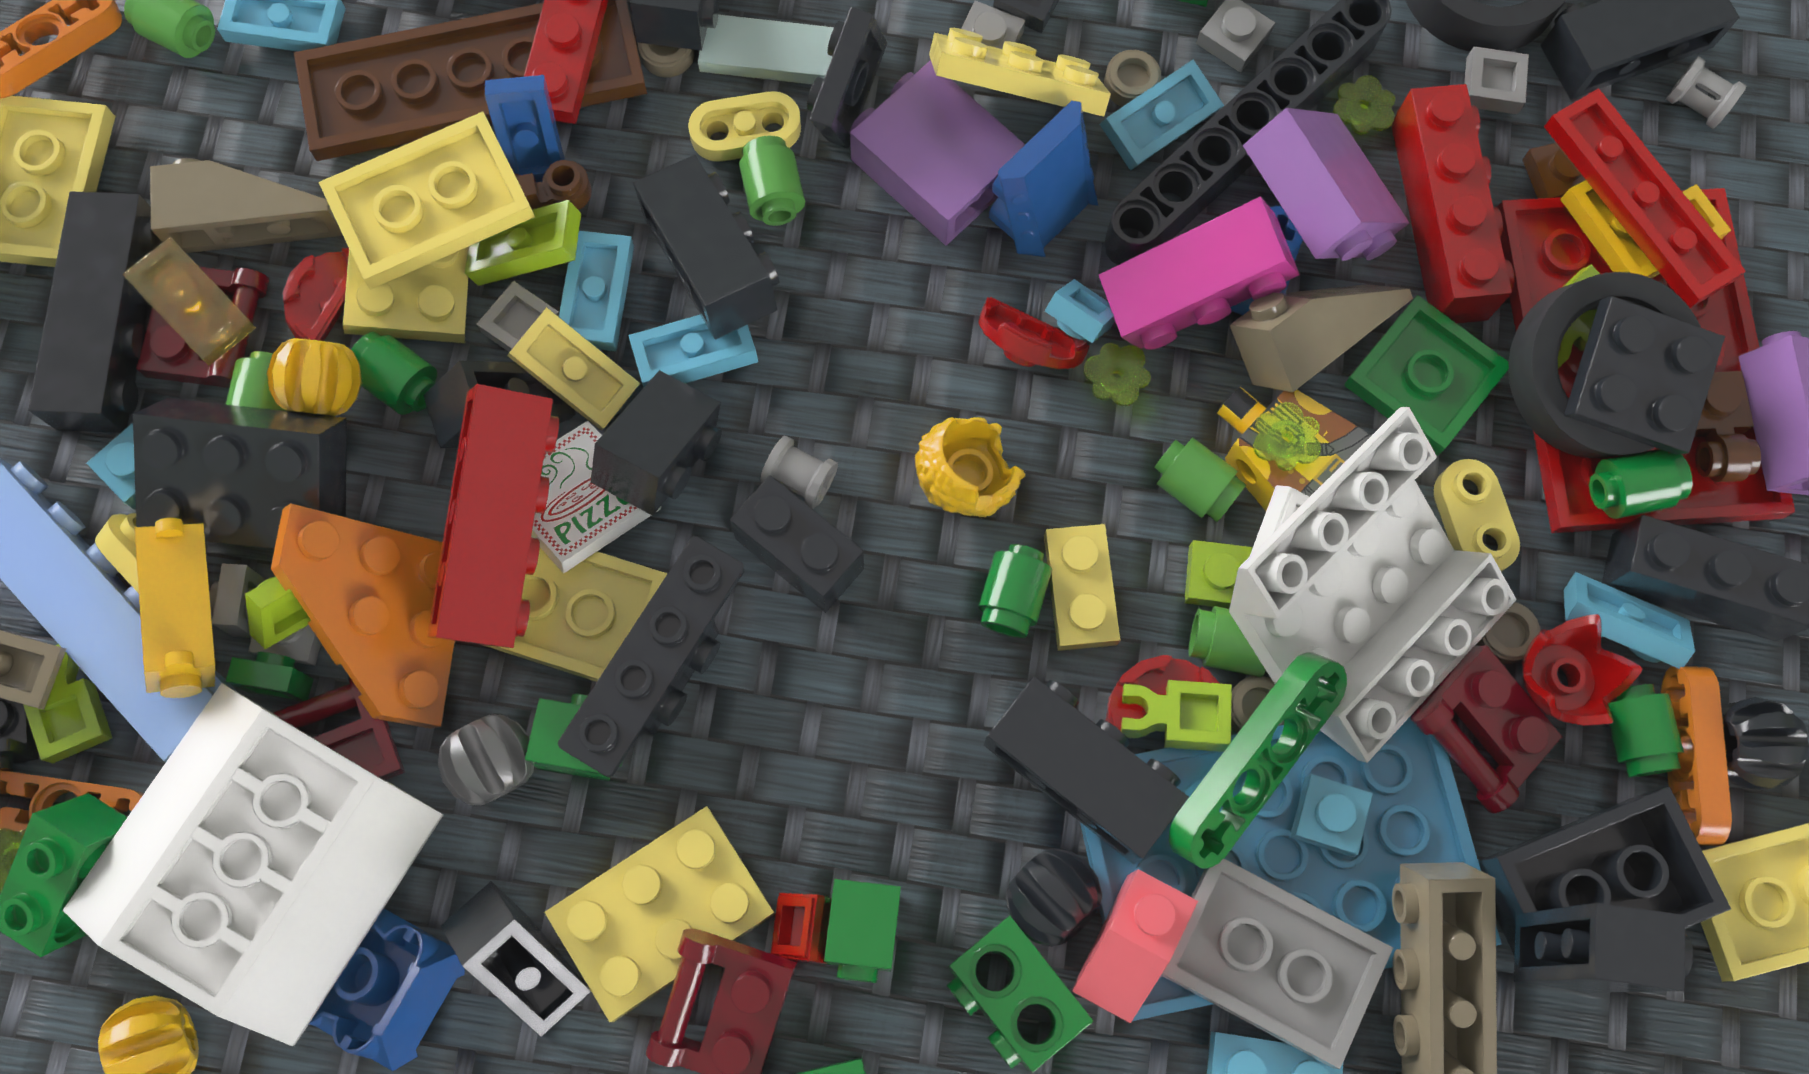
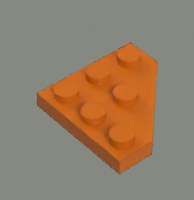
[271,504,455,729]

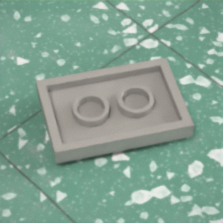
[1161,859,1393,1069]

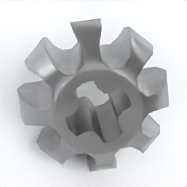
[438,714,534,805]

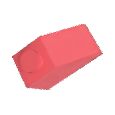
[1071,869,1198,1023]

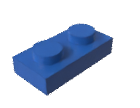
[485,75,565,183]

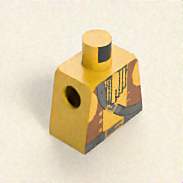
[1217,387,1371,511]

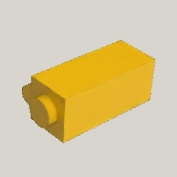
[134,518,215,698]

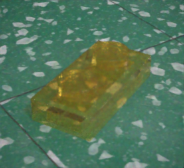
[122,237,256,366]

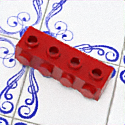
[1391,84,1514,323]
[427,384,559,648]

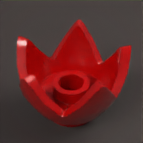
[1522,614,1642,726]

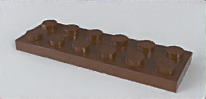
[294,0,648,161]

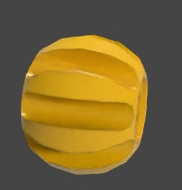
[267,338,362,416]
[98,995,199,1074]

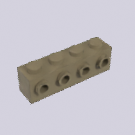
[1392,862,1497,1074]

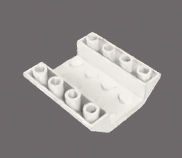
[1229,407,1517,763]
[63,683,443,1046]

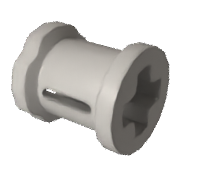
[1665,56,1747,129]
[760,436,838,509]

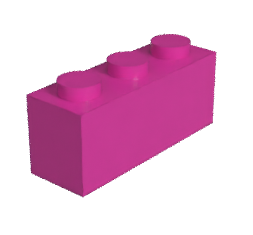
[1099,196,1300,350]

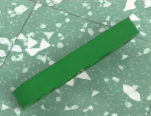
[1169,652,1347,869]

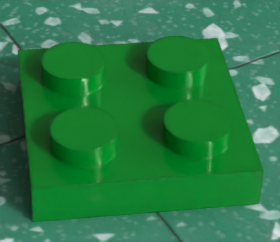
[1344,295,1509,456]

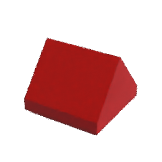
[771,893,832,964]

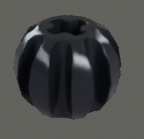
[1722,697,1809,791]
[1005,849,1102,947]

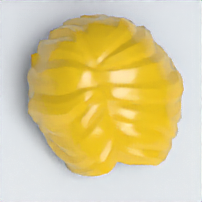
[915,417,1025,517]

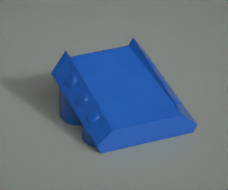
[989,101,1099,257]
[309,908,465,1071]

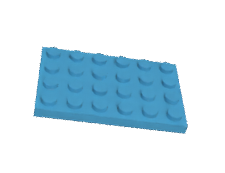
[1080,715,1502,1022]

